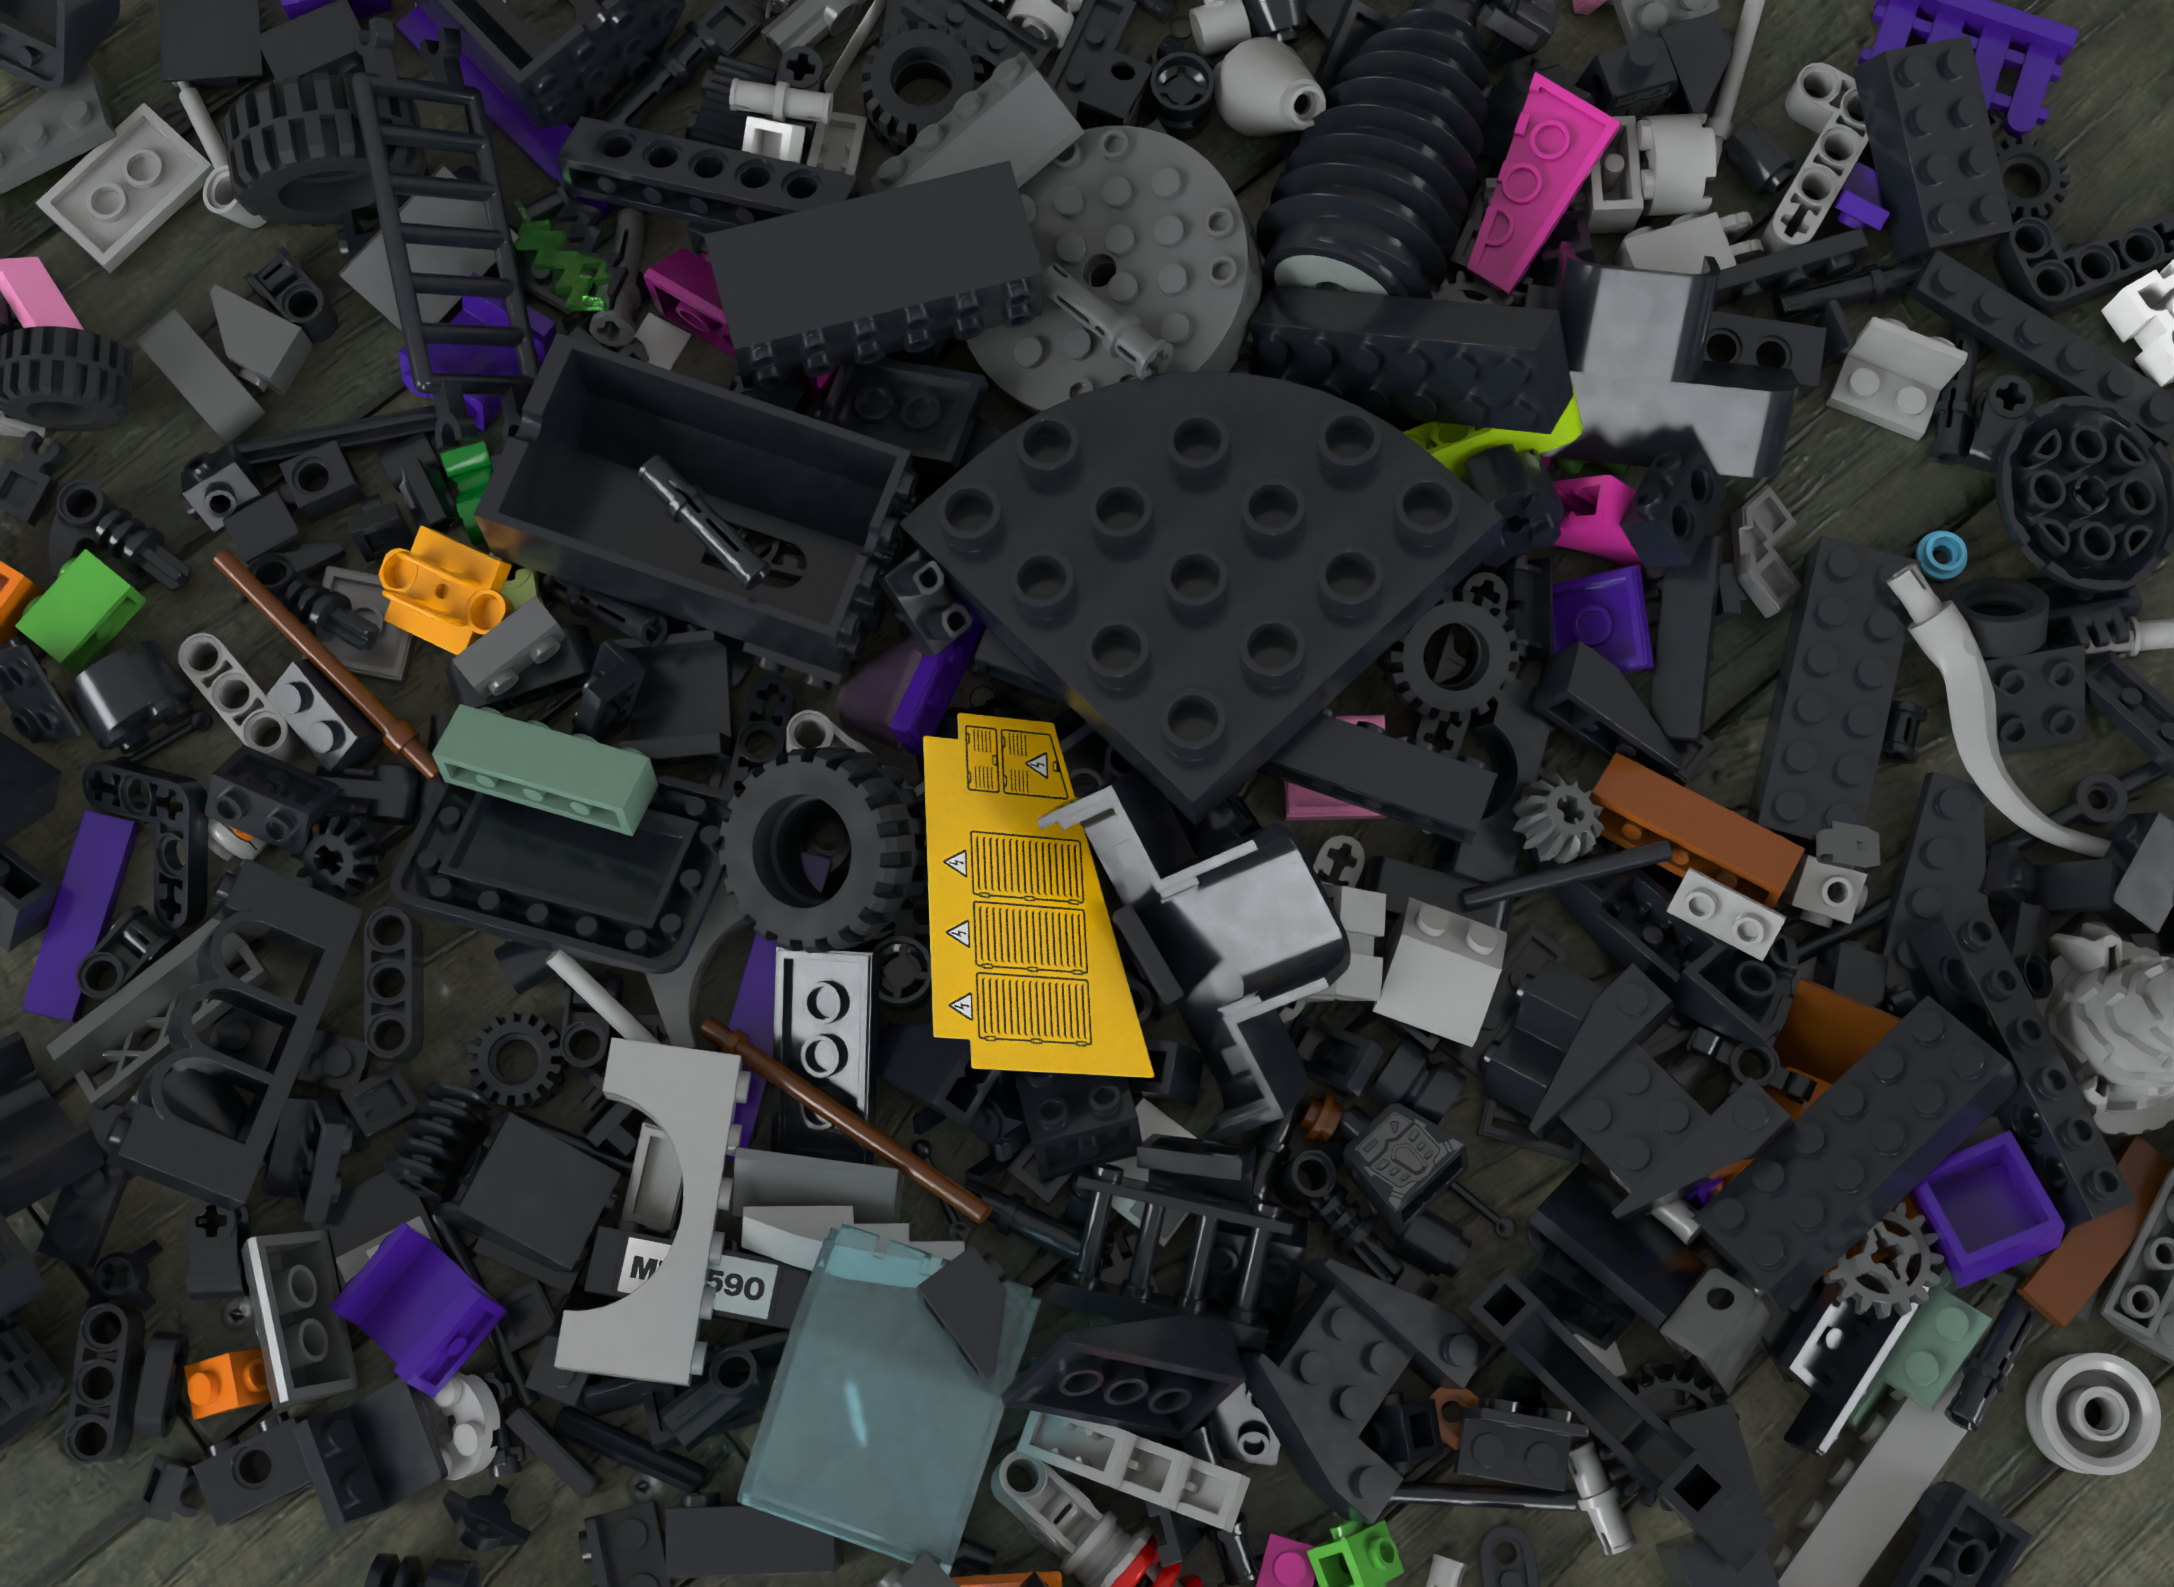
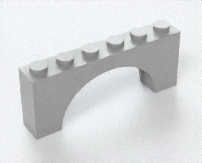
[554,1037,751,1387]

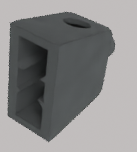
[1660,1268,1772,1392]

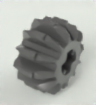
[1512,772,1605,865]

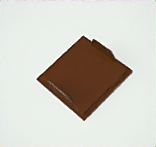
[1773,977,1902,1085]

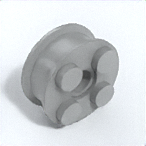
[2025,1353,2161,1475]

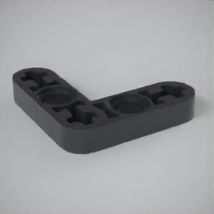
[82,759,209,929]

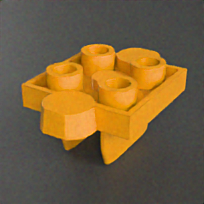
[379,525,515,655]

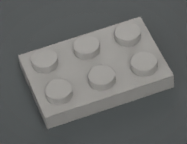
[36,103,214,273]

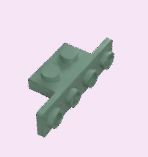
[1846,1261,1993,1432]

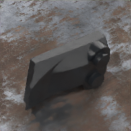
[1890,1481,2032,1587]

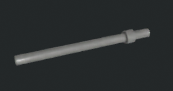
[1703,0,1765,181]

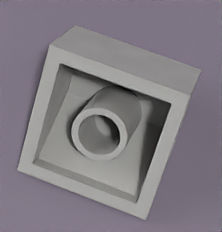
[1373,897,1507,1047]

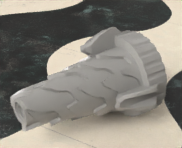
[2035,922,2174,1139]

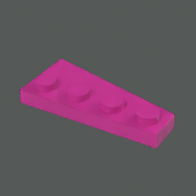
[1467,72,1620,297]

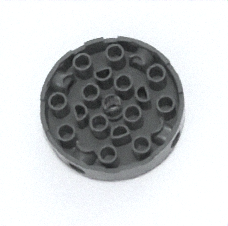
[966,126,1262,416]

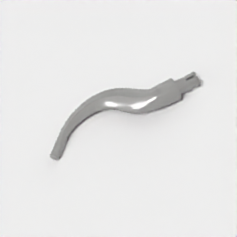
[1886,563,2112,859]

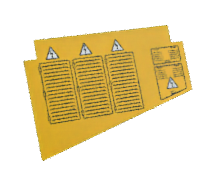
[923,713,1154,1078]

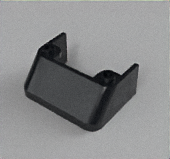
[0,0,120,91]

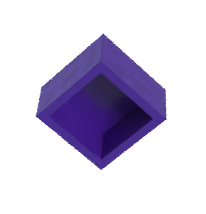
[1907,1130,2065,1289]

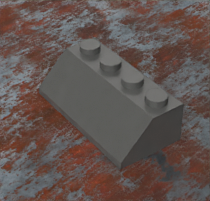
[870,51,1085,192]

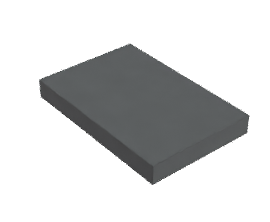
[339,164,519,331]

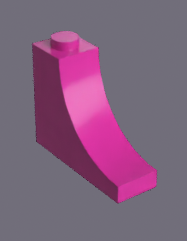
[1553,475,1645,568]

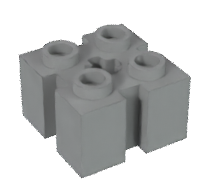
[1296,886,1387,1002]

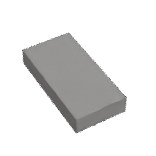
[621,1118,683,1234]

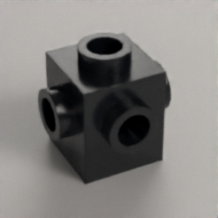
[179,441,265,532]
[1358,1392,1444,1473]

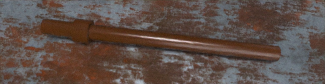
[212,549,441,782]

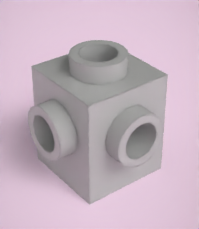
[1778,854,1868,928]

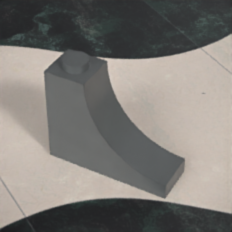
[645,868,756,1050]

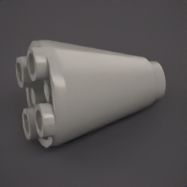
[1213,36,1326,137]

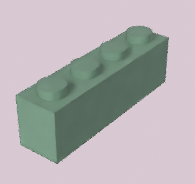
[432,704,658,836]

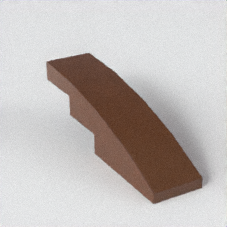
[2016,1134,2174,1328]

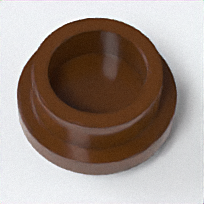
[1298,1091,1344,1143]

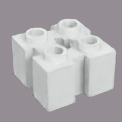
[2101,259,2174,388]

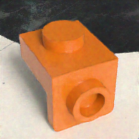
[184,1348,271,1420]

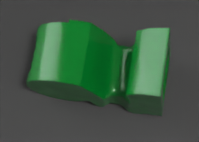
[440,440,494,546]

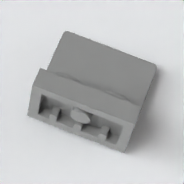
[1825,317,1968,441]

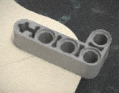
[1760,62,1869,256]

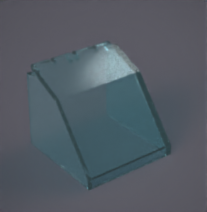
[737,1223,1042,1576]

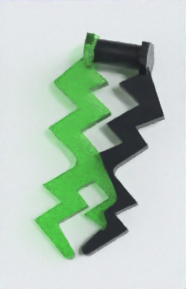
[513,179,629,311]

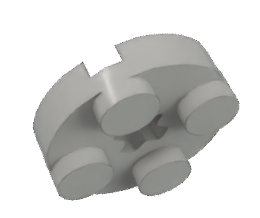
[417,1368,500,1480]

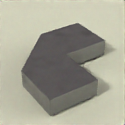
[1730,484,1803,619]

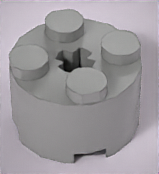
[1636,113,1716,216]

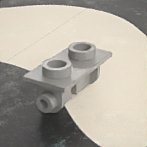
[1667,867,1787,961]

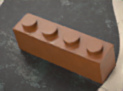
[1589,752,1805,909]

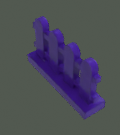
[1857,0,2079,138]

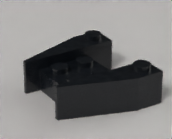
[1529,963,1793,1224]
[1239,1258,1492,1524]

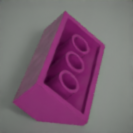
[643,247,840,408]

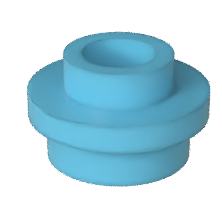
[1915,531,1968,581]

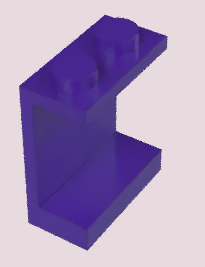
[399,272,556,432]
[329,1221,507,1398]

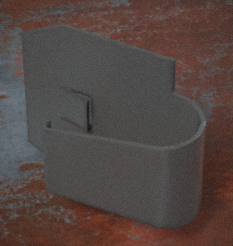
[1816,821,1880,869]

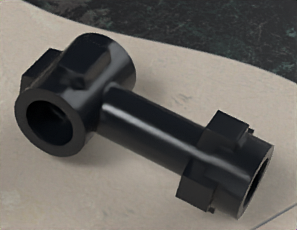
[481,1372,526,1478]

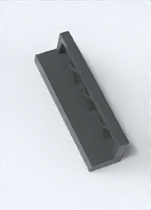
[46,918,271,1110]

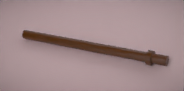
[700,1017,992,1225]

